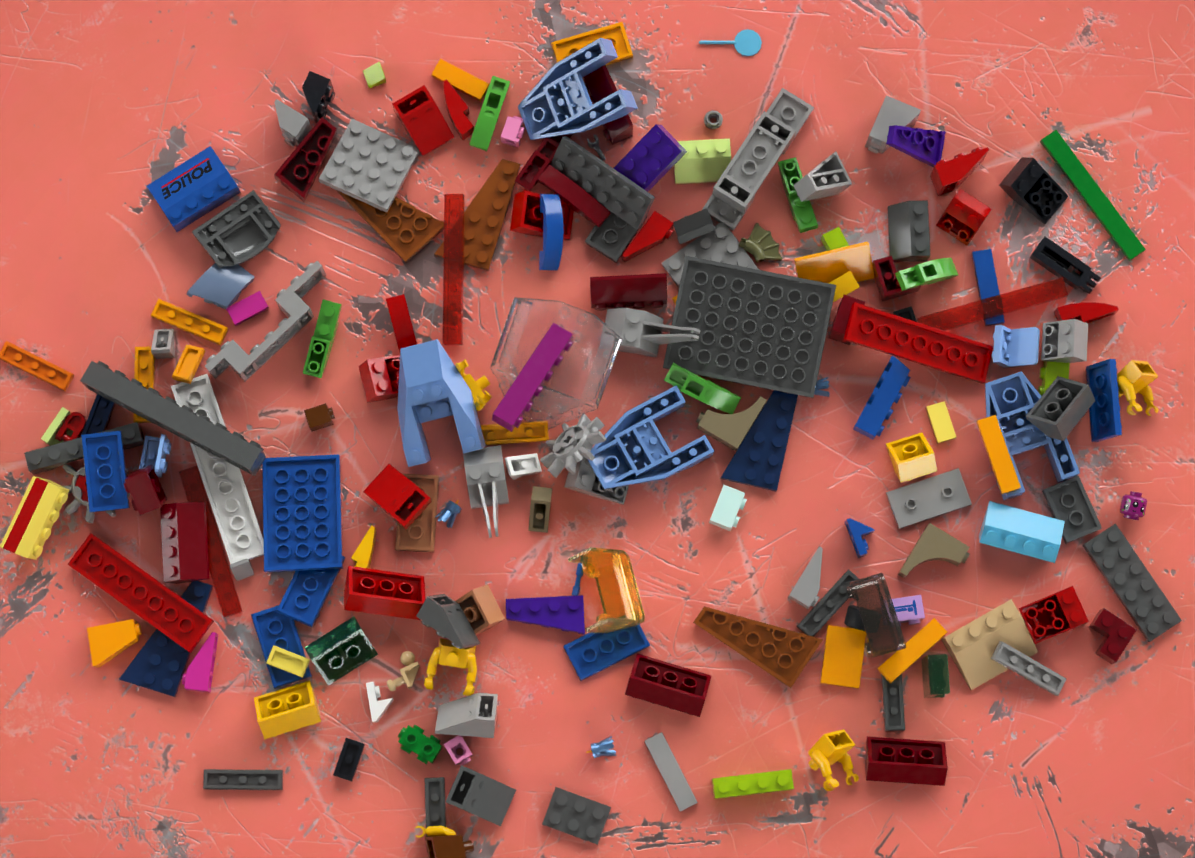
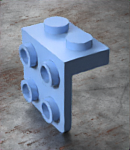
[992,325,1040,368]
[139,434,171,478]

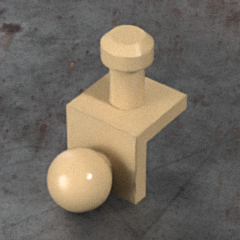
[387,651,420,691]

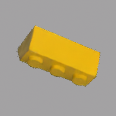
[254,680,321,739]

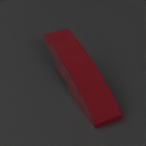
[514,134,573,191]
[538,165,611,227]

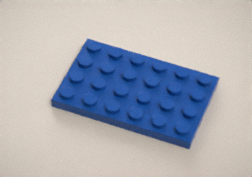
[262,454,343,573]

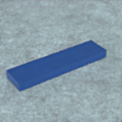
[972,249,1005,326]

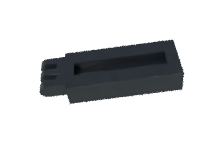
[1029,236,1101,294]

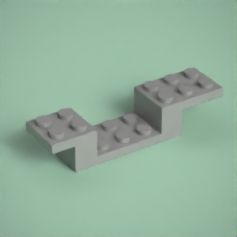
[702,88,814,231]
[205,261,326,381]

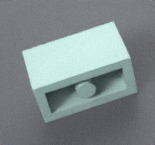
[709,485,747,531]

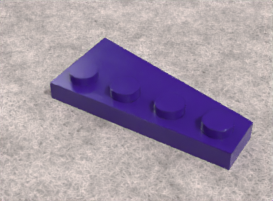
[886,125,946,168]
[506,595,585,635]

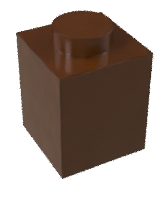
[304,403,335,432]

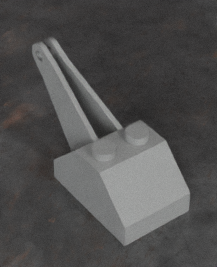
[601,308,700,358]
[463,445,509,538]

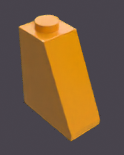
[87,619,142,668]

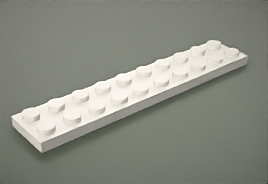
[171,374,264,564]

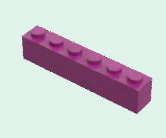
[492,322,574,432]

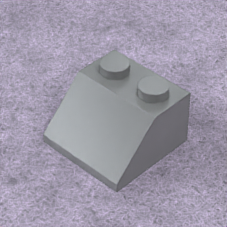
[275,99,312,147]

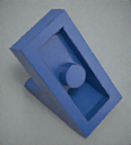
[845,518,875,558]

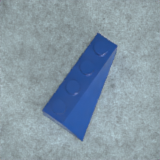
[853,356,911,440]

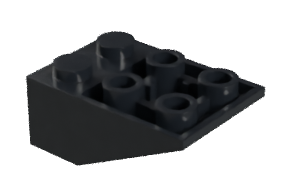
[999,157,1068,224]

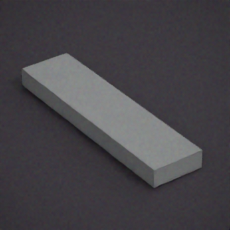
[991,641,1066,696]
[644,732,698,812]

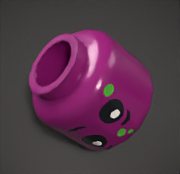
[1120,491,1147,520]

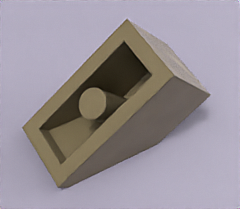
[528,486,552,533]

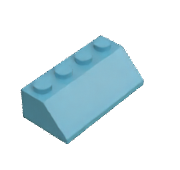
[978,501,1065,563]

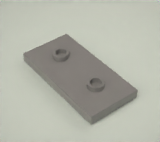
[886,468,972,529]

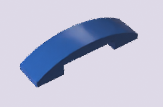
[539,194,564,270]

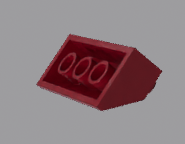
[583,65,633,145]
[590,273,667,311]
[160,502,210,584]
[625,653,711,717]
[865,736,948,786]

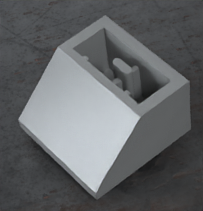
[1041,319,1088,363]

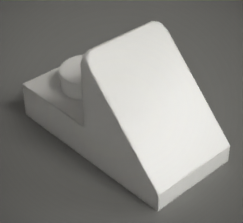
[505,453,542,480]
[366,682,394,723]

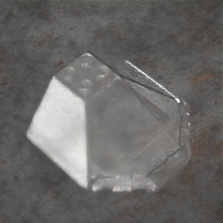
[490,297,623,429]

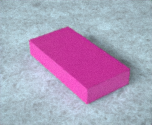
[227,291,269,326]

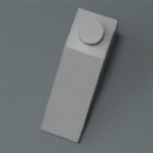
[788,546,823,609]

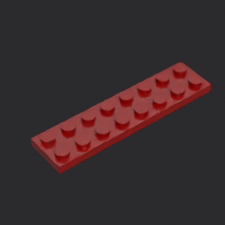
[844,302,993,384]
[68,533,214,653]

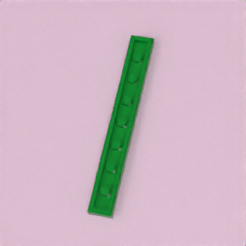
[1040,130,1146,261]

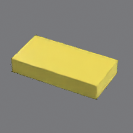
[926,401,956,444]
[266,645,310,678]

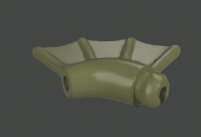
[739,223,783,263]

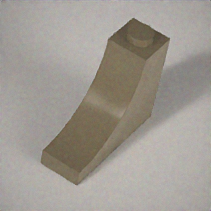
[696,396,767,452]
[898,523,970,578]

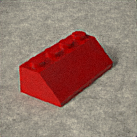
[344,566,426,620]

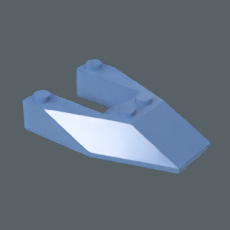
[518,38,638,140]
[397,339,486,467]
[985,371,1080,501]
[587,385,714,489]

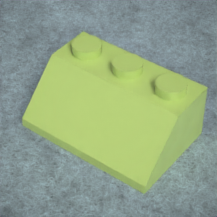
[674,138,731,184]

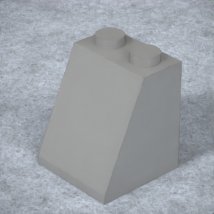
[865,96,921,153]

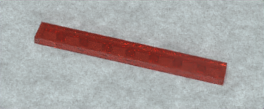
[443,194,465,346]
[179,466,243,618]

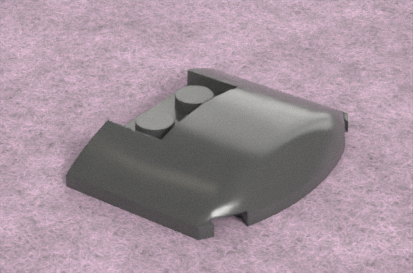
[192,190,281,268]

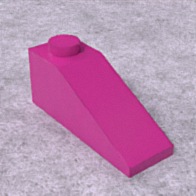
[182,632,218,692]

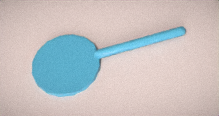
[699,29,762,56]

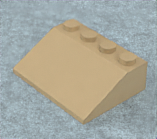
[941,599,1038,690]

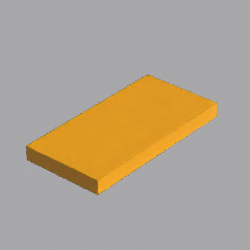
[551,22,633,65]
[794,241,874,283]

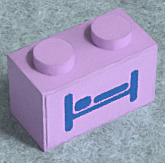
[881,595,925,628]

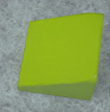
[363,62,386,88]

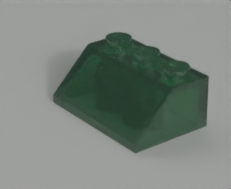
[304,617,378,686]

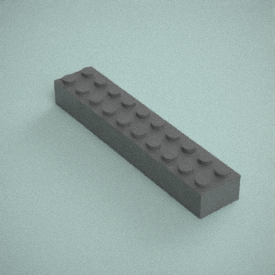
[80,361,266,476]

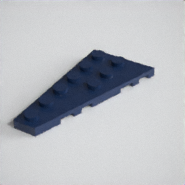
[720,391,798,492]
[119,581,213,697]

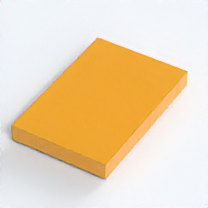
[820,625,866,689]

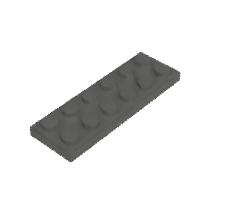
[550,136,655,230]
[1083,524,1182,642]

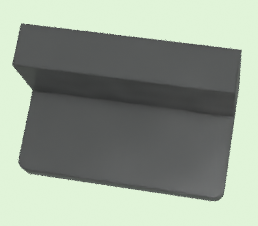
[673,209,716,244]

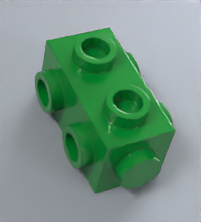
[398,725,443,765]

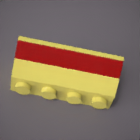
[0,476,69,560]

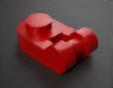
[55,412,86,442]

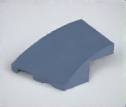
[186,263,255,309]

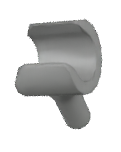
[587,134,606,161]

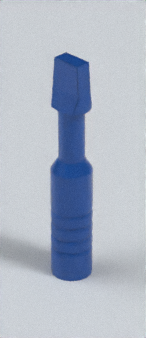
[572,553,588,596]

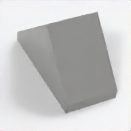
[151,328,175,359]

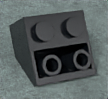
[302,71,335,123]

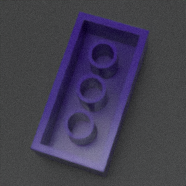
[614,124,687,192]

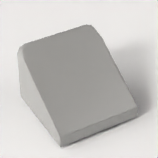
[229,559,254,580]

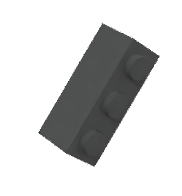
[887,200,930,262]
[1026,376,1095,441]

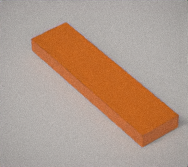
[0,341,74,392]

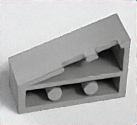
[793,151,852,202]

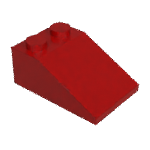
[510,190,574,240]

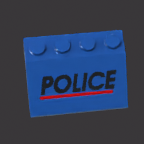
[147,146,240,232]

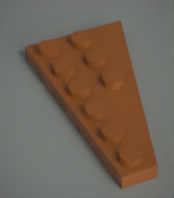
[434,159,520,271]
[336,190,448,263]
[693,606,823,688]

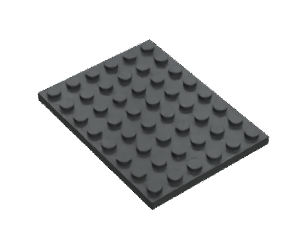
[663,256,836,398]

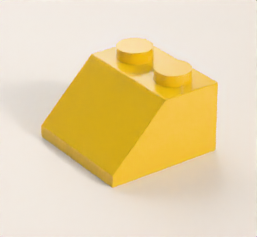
[886,433,937,482]

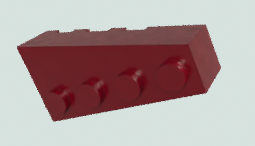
[274,117,337,202]

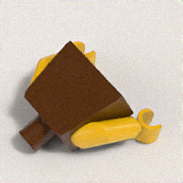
[415,826,474,858]

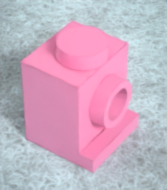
[501,116,525,148]
[444,735,473,766]

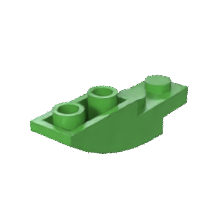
[469,76,510,151]
[778,157,818,233]
[895,258,958,291]
[303,300,342,378]
[664,363,741,414]

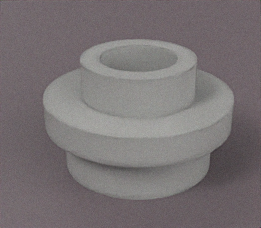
[704,110,723,129]

